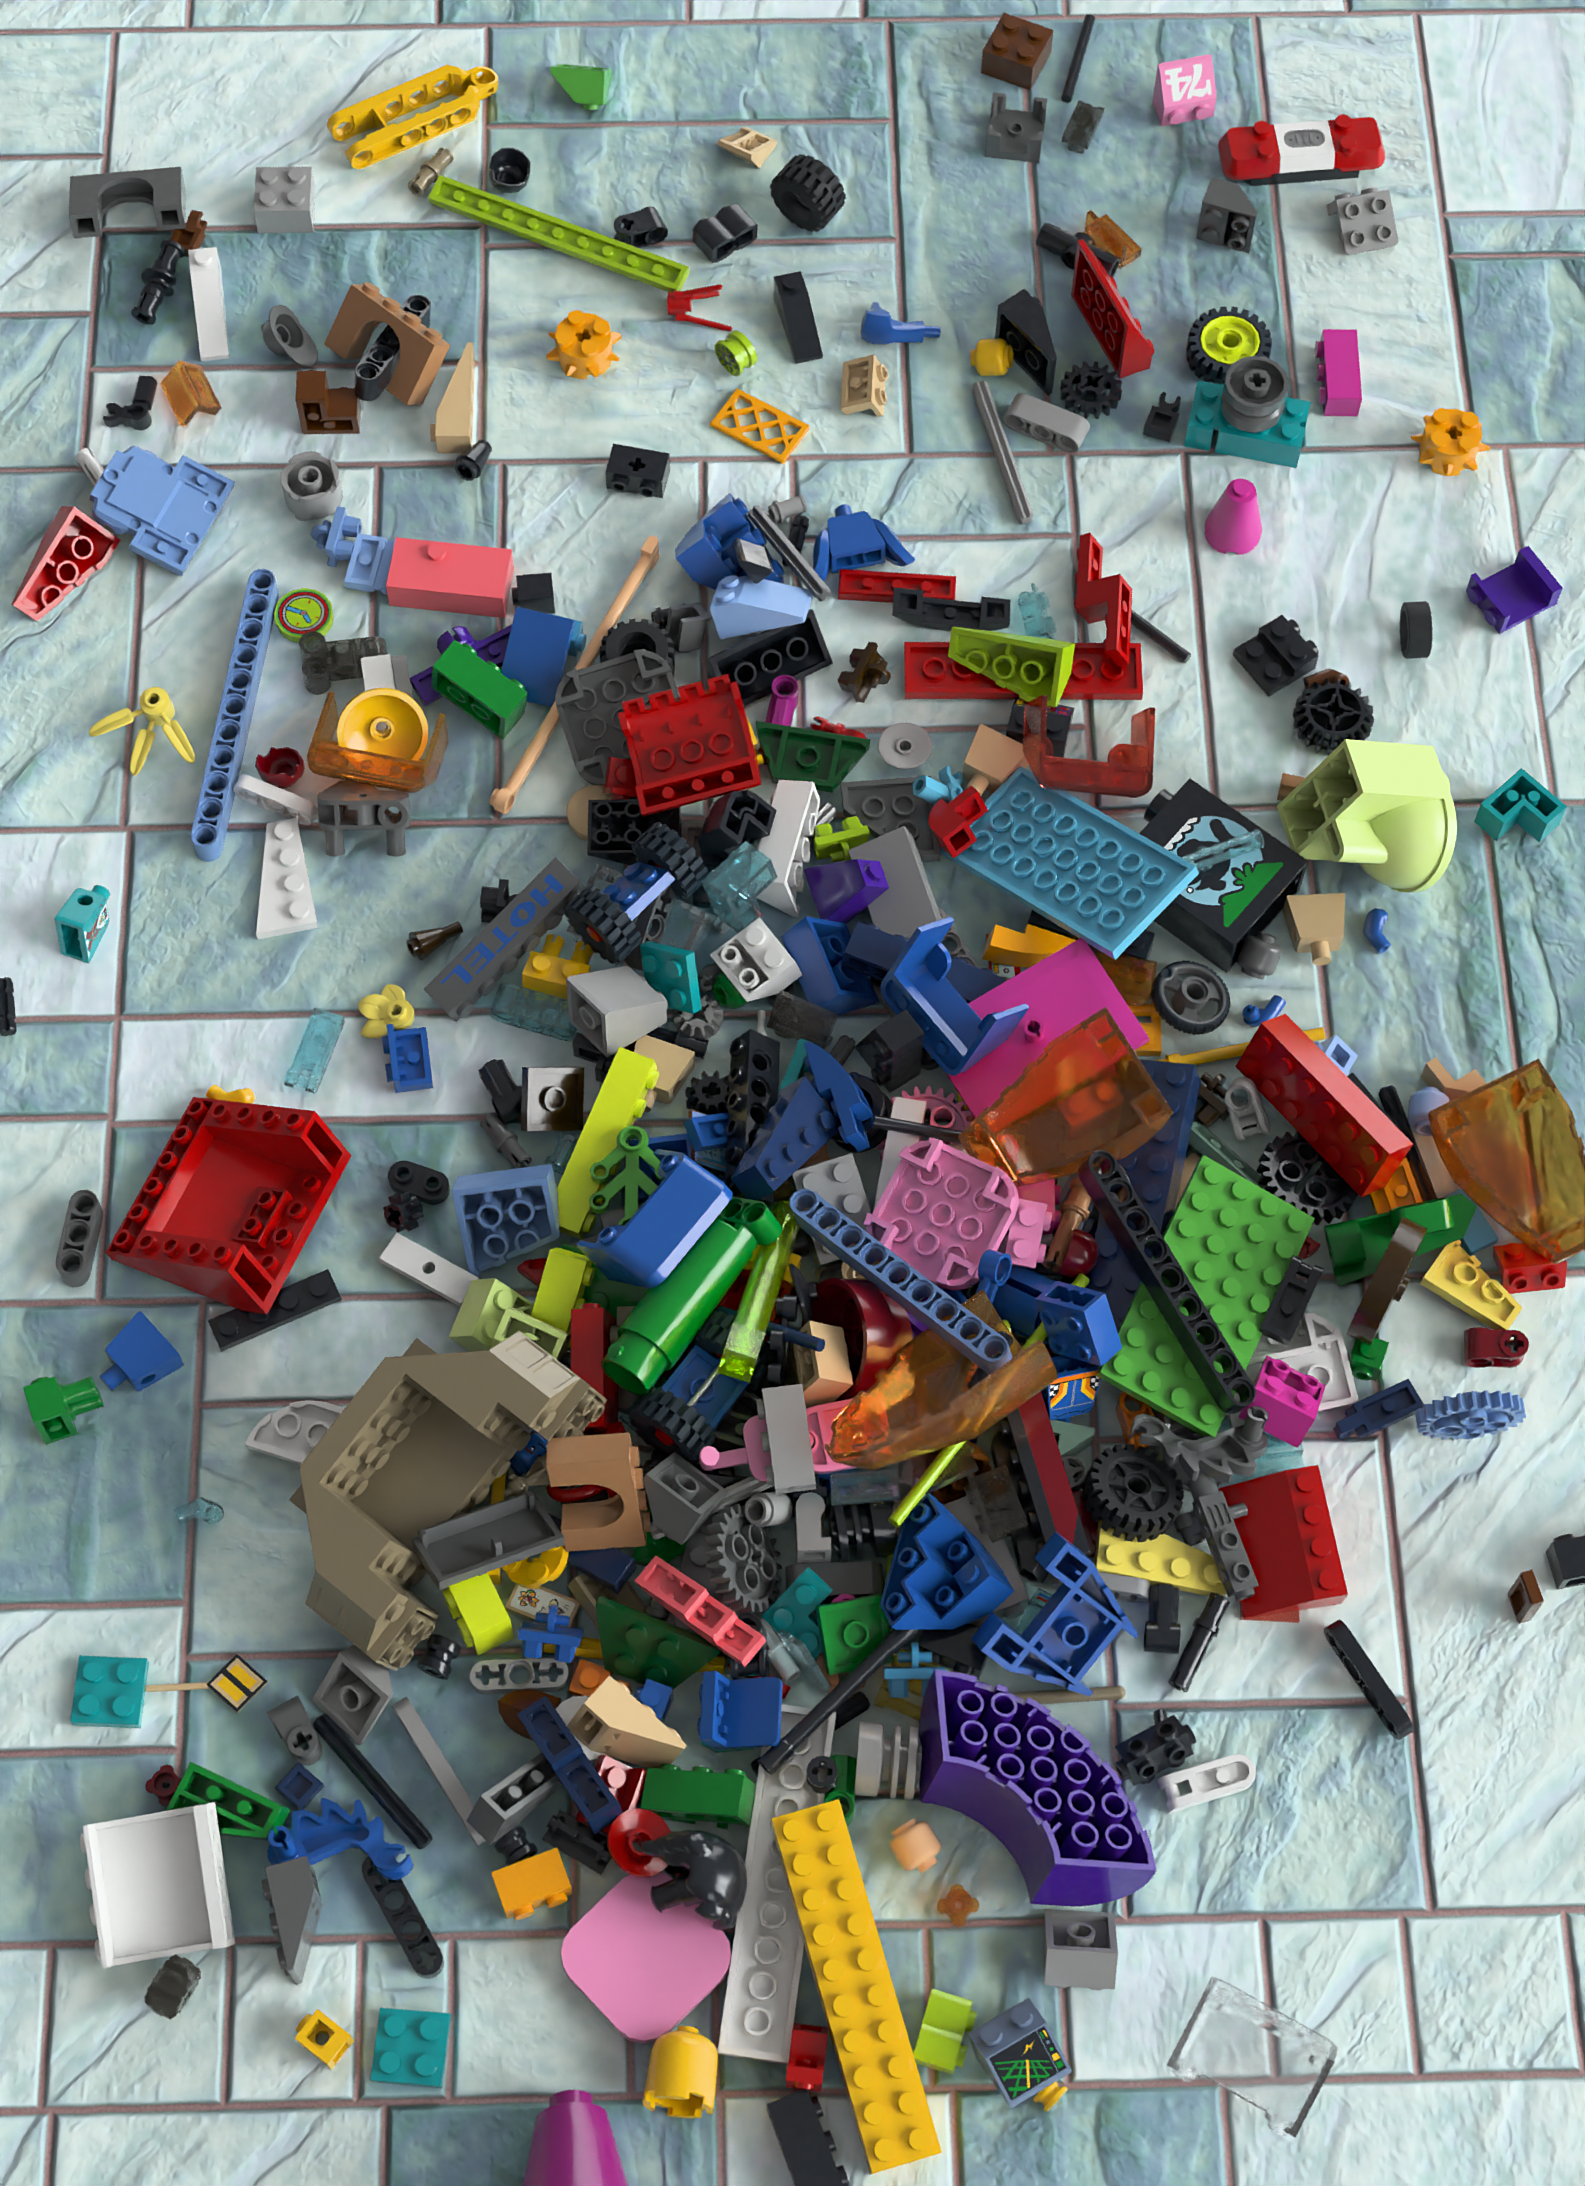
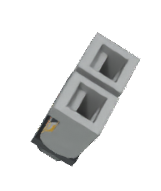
[792,1473,831,1564]

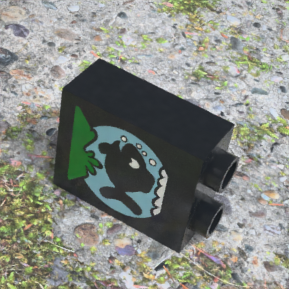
[1139,778,1308,973]

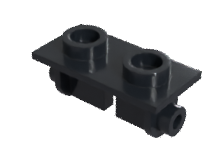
[542,1810,612,1875]

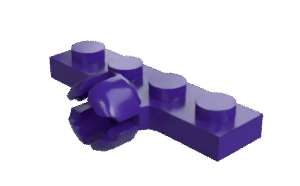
[410,625,512,706]

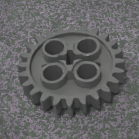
[704,1504,782,1614]

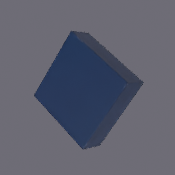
[275,1762,324,1810]

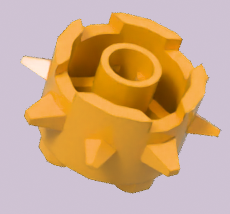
[546,310,621,380]
[1411,408,1490,476]

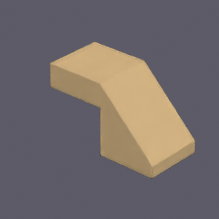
[1421,1057,1494,1109]

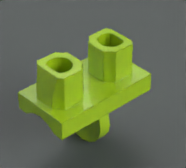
[814,816,870,862]

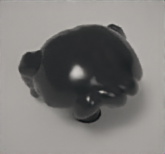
[641,1830,747,1930]

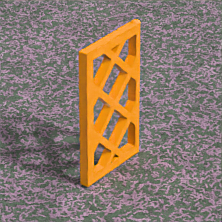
[709,388,810,464]

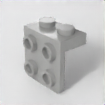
[1327,187,1398,255]

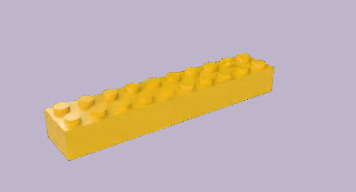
[770,1799,942,2175]

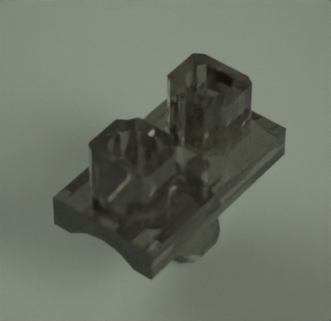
[1062,100,1105,154]

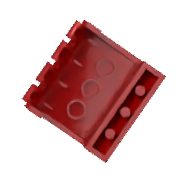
[618,674,761,816]

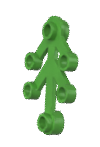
[589,1126,663,1226]

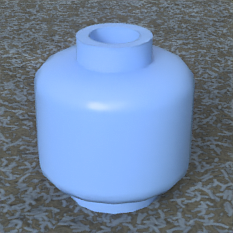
[1408,1087,1450,1136]

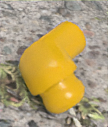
[206,1084,255,1104]

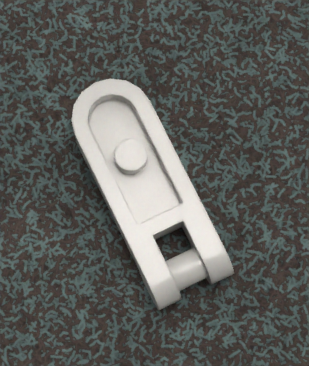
[1158,1754,1256,1813]

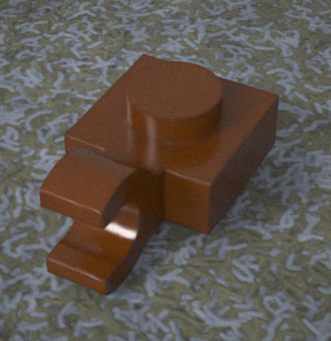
[170,210,207,257]

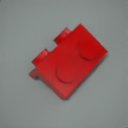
[1493,1239,1567,1294]

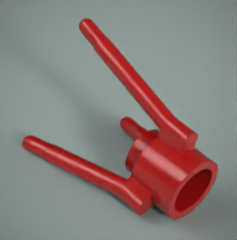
[667,284,732,332]

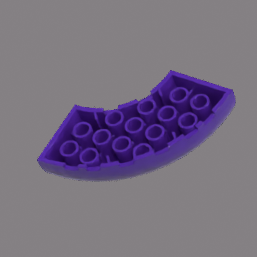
[918,1669,1156,1906]

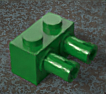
[23,1376,104,1445]

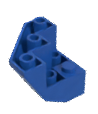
[675,493,785,590]
[880,1493,1014,1630]

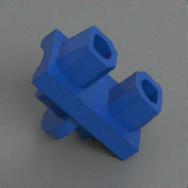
[518,1604,584,1663]

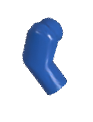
[1363,908,1391,954]

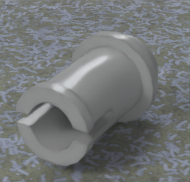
[768,494,807,523]

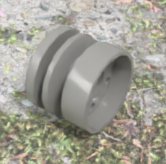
[854,1721,922,1800]

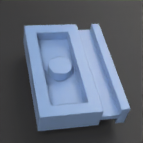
[344,533,395,594]

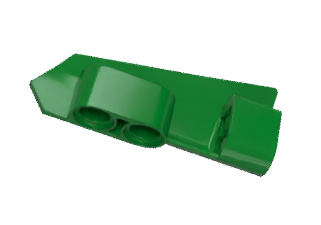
[1324,1194,1477,1286]

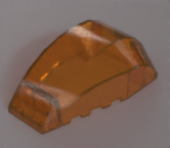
[958,1007,1173,1187]
[1428,1058,1585,1264]

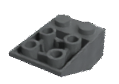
[261,1856,322,1984]

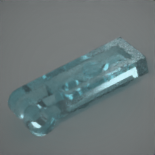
[284,1008,345,1094]

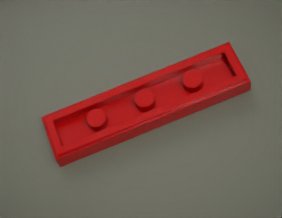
[838,569,956,603]

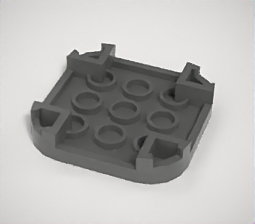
[555,649,679,785]

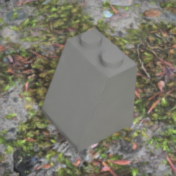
[566,965,668,1058]

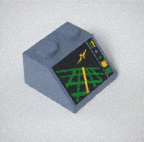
[968,1998,1072,2108]

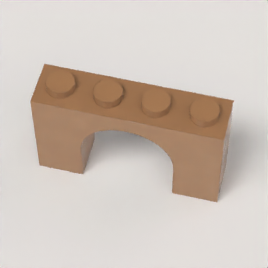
[324,282,450,405]
[546,1432,652,1552]

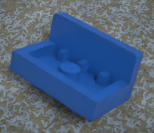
[382,1024,433,1093]

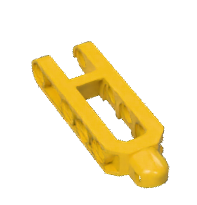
[327,65,499,169]

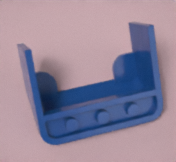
[881,916,1030,1076]
[576,1149,733,1288]

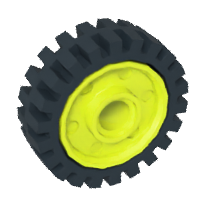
[1186,306,1272,384]

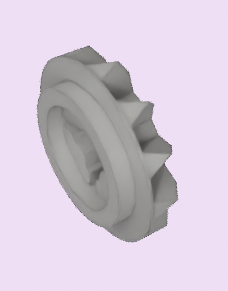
[673,994,723,1039]

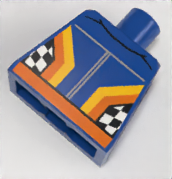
[1033,1355,1101,1423]

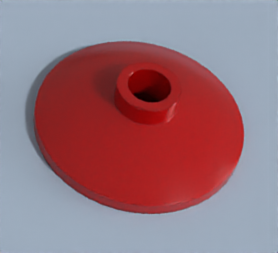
[607,1808,671,1878]

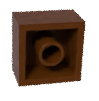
[981,13,1054,91]

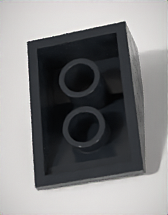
[995,289,1057,395]

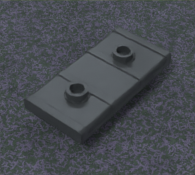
[412,1491,564,1590]

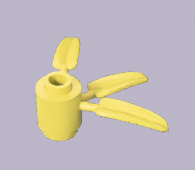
[89,687,195,776]

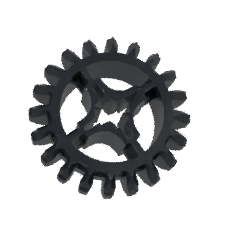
[1292,679,1374,756]

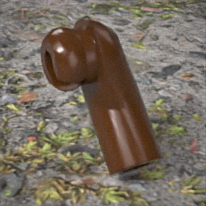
[1303,668,1350,689]

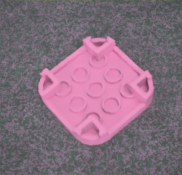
[864,1137,1019,1291]
[561,1871,731,2044]

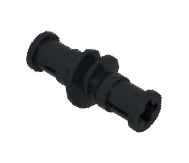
[131,240,185,325]

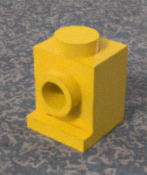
[295,2009,354,2070]

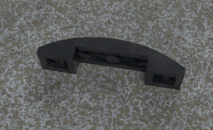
[892,587,1011,631]

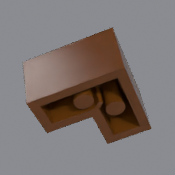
[295,370,361,434]

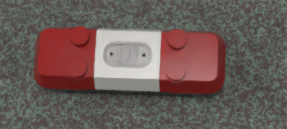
[1218,114,1385,186]

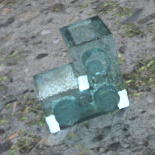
[702,841,778,933]

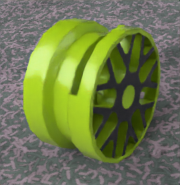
[715,330,757,376]

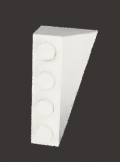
[747,780,820,917]

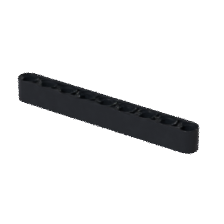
[1078,1150,1256,1414]

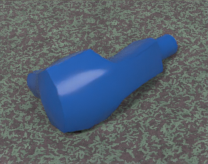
[861,302,941,345]

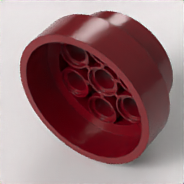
[801,1278,912,1402]

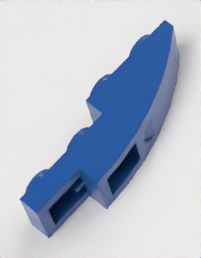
[804,1041,873,1152]

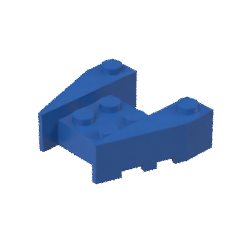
[971,1531,1139,1696]

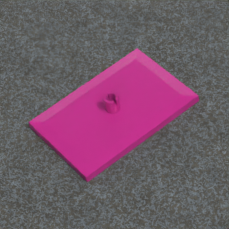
[946,938,1149,1136]

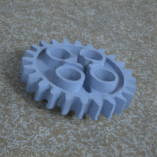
[1415,1390,1526,1440]

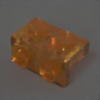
[1094,951,1157,1006]

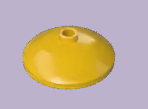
[337,688,428,777]

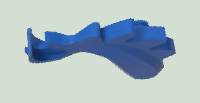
[267,1798,414,1880]

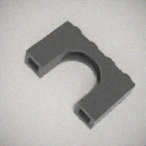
[69,166,186,239]

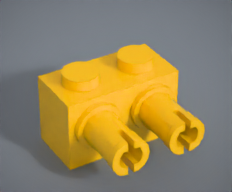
[522,934,594,1008]

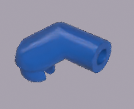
[1242,995,1286,1027]

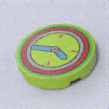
[274,588,334,643]

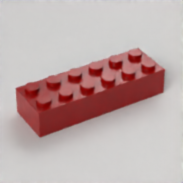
[1235,1014,1413,1197]

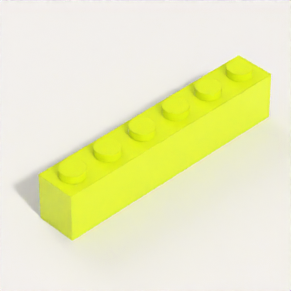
[557,1047,659,1240]

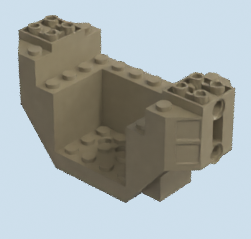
[289,1331,607,1671]

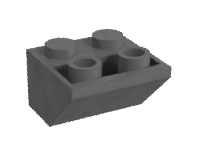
[1196,177,1258,253]

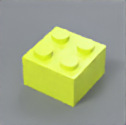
[442,1572,515,1656]

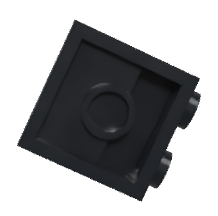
[1233,615,1319,697]

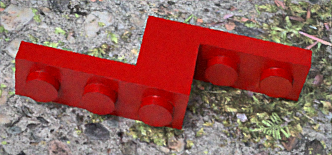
[1074,533,1132,666]

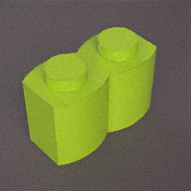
[913,1988,977,2075]

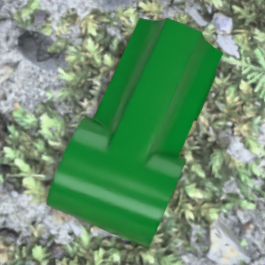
[824,1754,857,1826]

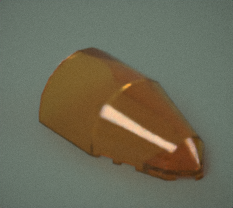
[824,1290,1058,1471]

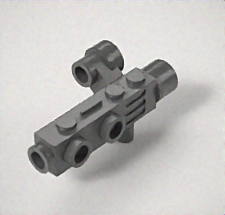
[1174,1474,1259,1601]

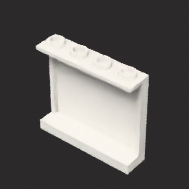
[80,1802,235,1969]

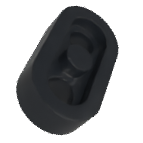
[388,1161,450,1205]

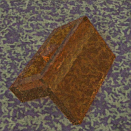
[1084,210,1142,269]
[160,360,222,427]

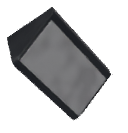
[733,538,773,584]

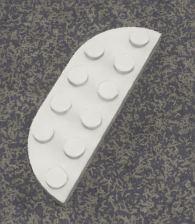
[245,1400,345,1465]

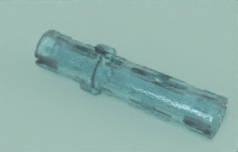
[1181,829,1265,871]

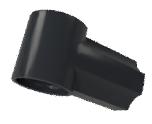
[478,1059,522,1124]
[1144,1584,1181,1654]

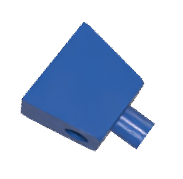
[99,1311,184,1391]

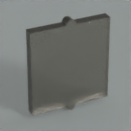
[907,1429,979,1494]

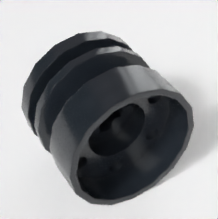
[828,1484,897,1562]

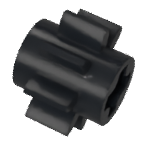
[383,1191,424,1233]

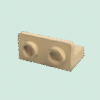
[841,354,888,417]

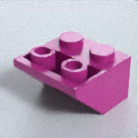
[1238,1356,1325,1448]

